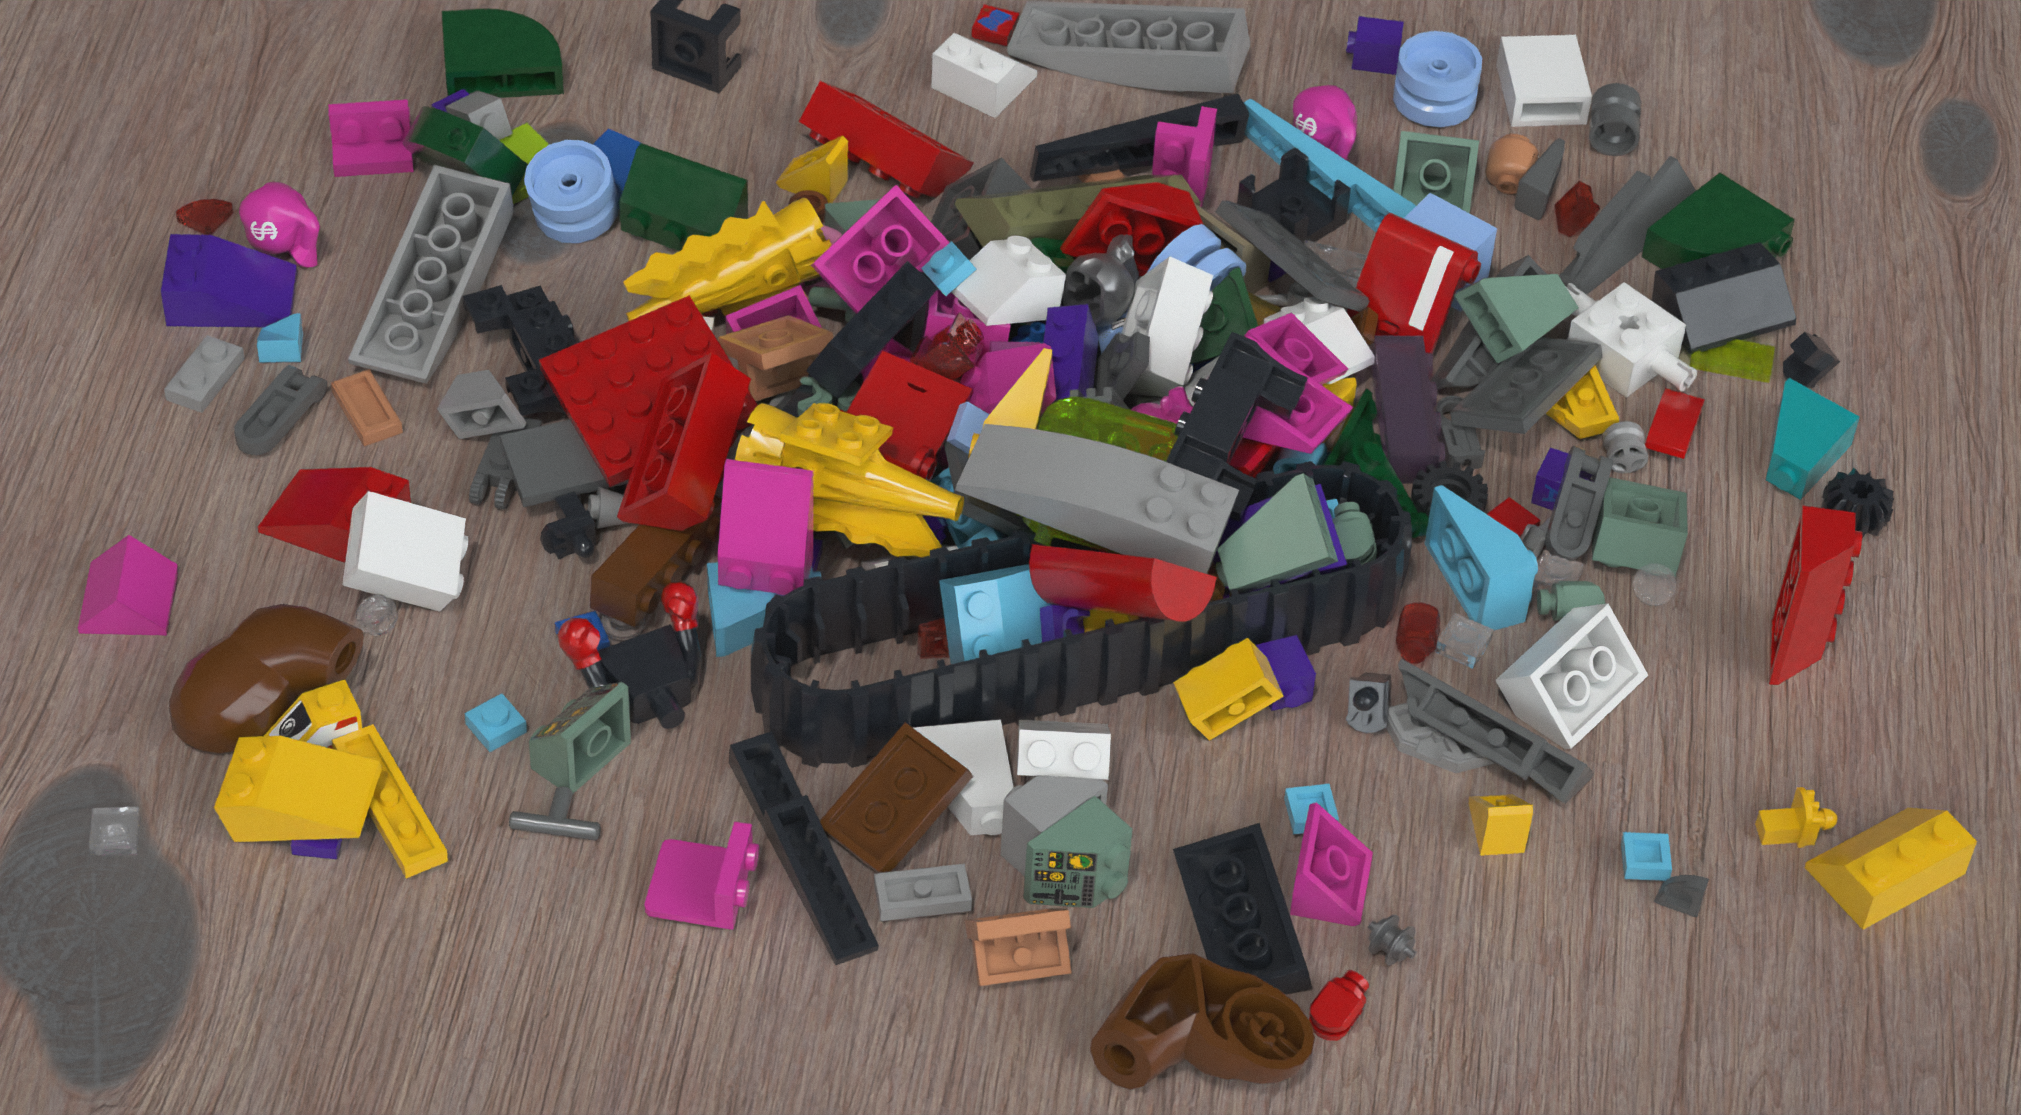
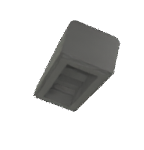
[1514,138,1565,220]

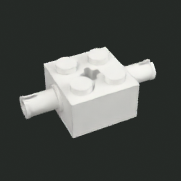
[1566,282,1697,398]

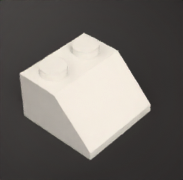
[931,33,1037,118]
[952,236,1066,326]
[1264,296,1375,385]

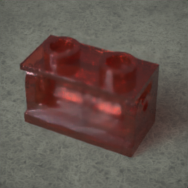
[909,312,984,381]

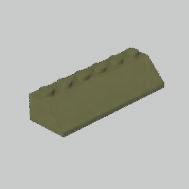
[954,175,1201,247]

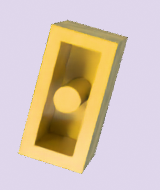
[1173,638,1284,741]

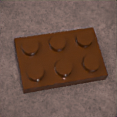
[820,722,974,873]

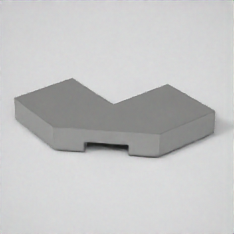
[1386,703,1495,773]

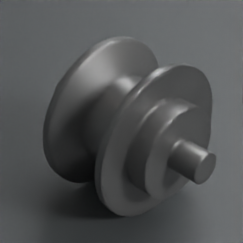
[1368,914,1417,966]

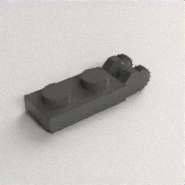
[469,417,542,510]

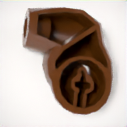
[169,604,364,753]
[1090,953,1315,1090]

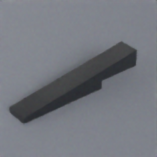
[1030,93,1250,182]
[728,731,879,966]

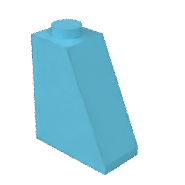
[707,562,821,657]

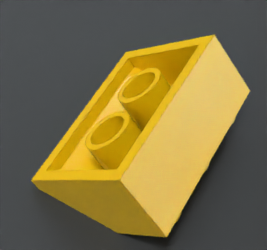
[1804,807,1977,930]

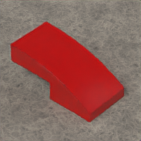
[1645,388,1705,459]

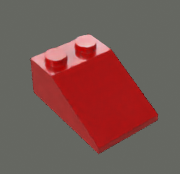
[1060,182,1203,276]
[257,467,411,563]

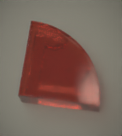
[176,199,233,235]

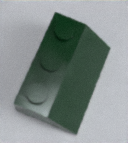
[619,143,748,251]

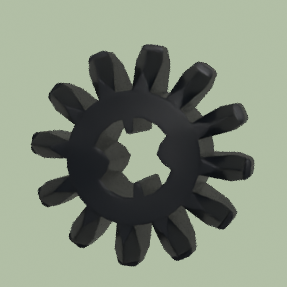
[1821,468,1894,538]

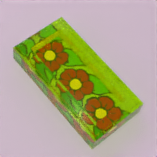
[1689,339,1775,383]

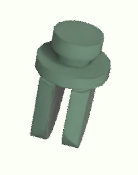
[1333,502,1377,569]
[1537,581,1605,621]

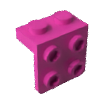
[644,821,759,930]

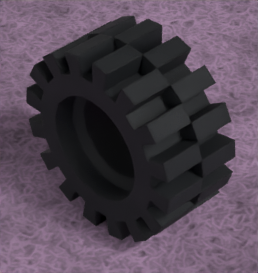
[1410,461,1488,518]

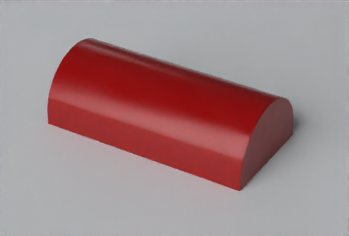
[1029,544,1217,622]

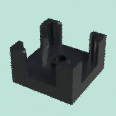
[650,0,741,94]
[1237,147,1351,247]

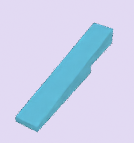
[1244,99,1416,232]

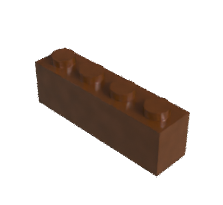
[590,495,722,627]

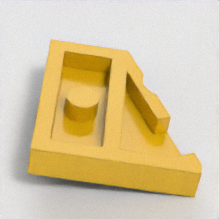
[1546,365,1619,439]

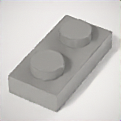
[164,335,245,413]
[874,863,972,921]

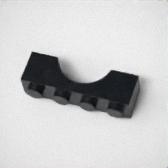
[806,261,939,399]

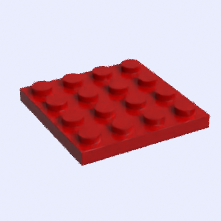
[539,295,758,487]

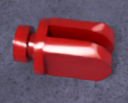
[1309,970,1369,1041]

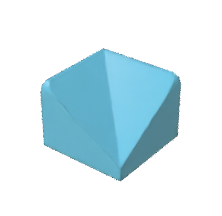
[257,313,303,362]

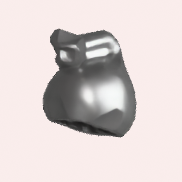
[1062,234,1139,327]

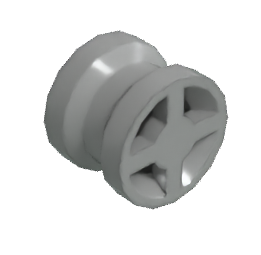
[1602,421,1648,473]

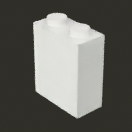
[1496,35,1592,127]
[342,491,468,612]
[1017,720,1111,780]

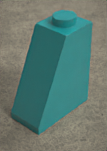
[1765,378,1860,500]

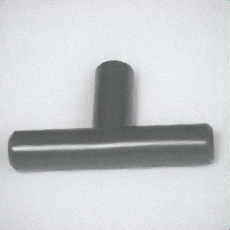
[509,786,601,840]

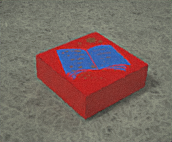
[971,4,1019,46]

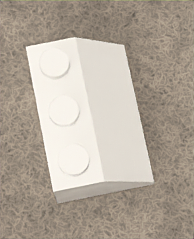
[1122,257,1213,397]
[1495,603,1648,749]

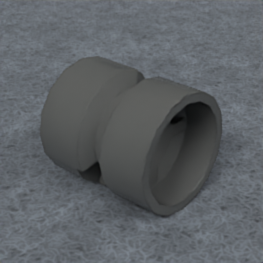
[1589,83,1642,156]

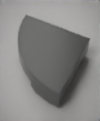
[1654,875,1709,918]

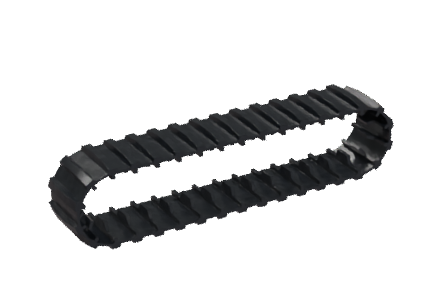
[750,461,1412,768]

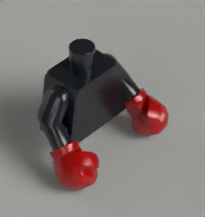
[557,582,702,729]

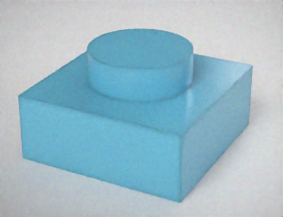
[921,241,976,296]
[465,693,527,752]
[1284,784,1339,835]
[1621,832,1672,881]

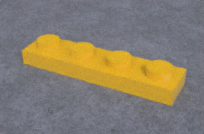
[332,724,448,878]

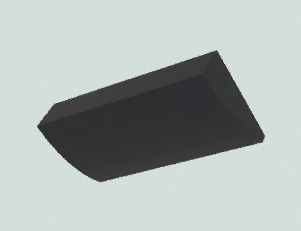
[1173,823,1313,995]

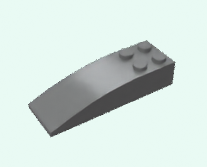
[1007,1,1251,93]
[348,165,514,384]
[955,424,1239,574]

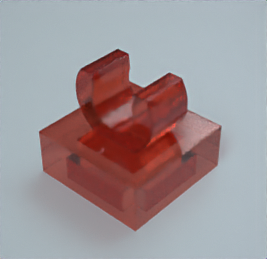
[1554,181,1600,238]

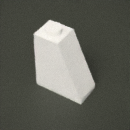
[914,720,1014,836]

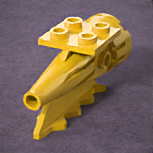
[623,198,832,321]
[735,403,965,557]

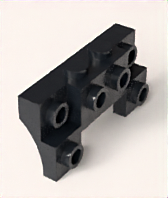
[463,285,581,416]
[1166,332,1308,522]

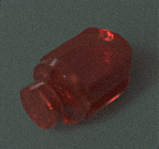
[1395,602,1441,664]

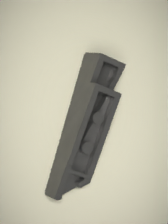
[1559,156,1696,295]
[1428,255,1546,390]
[1398,658,1594,804]

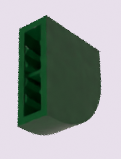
[441,9,564,98]
[403,106,528,196]
[1641,172,1795,269]

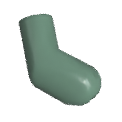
[809,286,856,322]

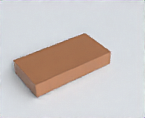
[331,369,403,446]

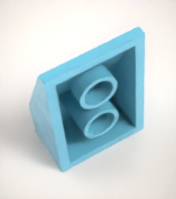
[1424,485,1538,635]
[939,564,1052,664]

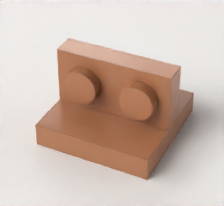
[718,315,833,401]
[965,908,1071,986]

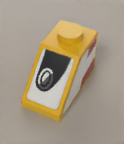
[264,679,362,749]

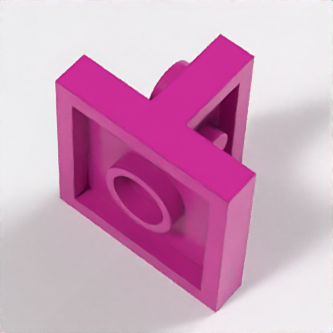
[328,99,414,177]
[1152,107,1217,207]

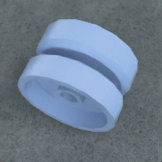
[1393,31,1482,127]
[524,140,620,243]
[1147,224,1246,291]

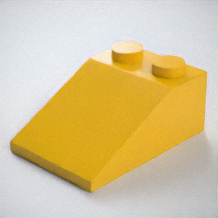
[214,736,382,842]

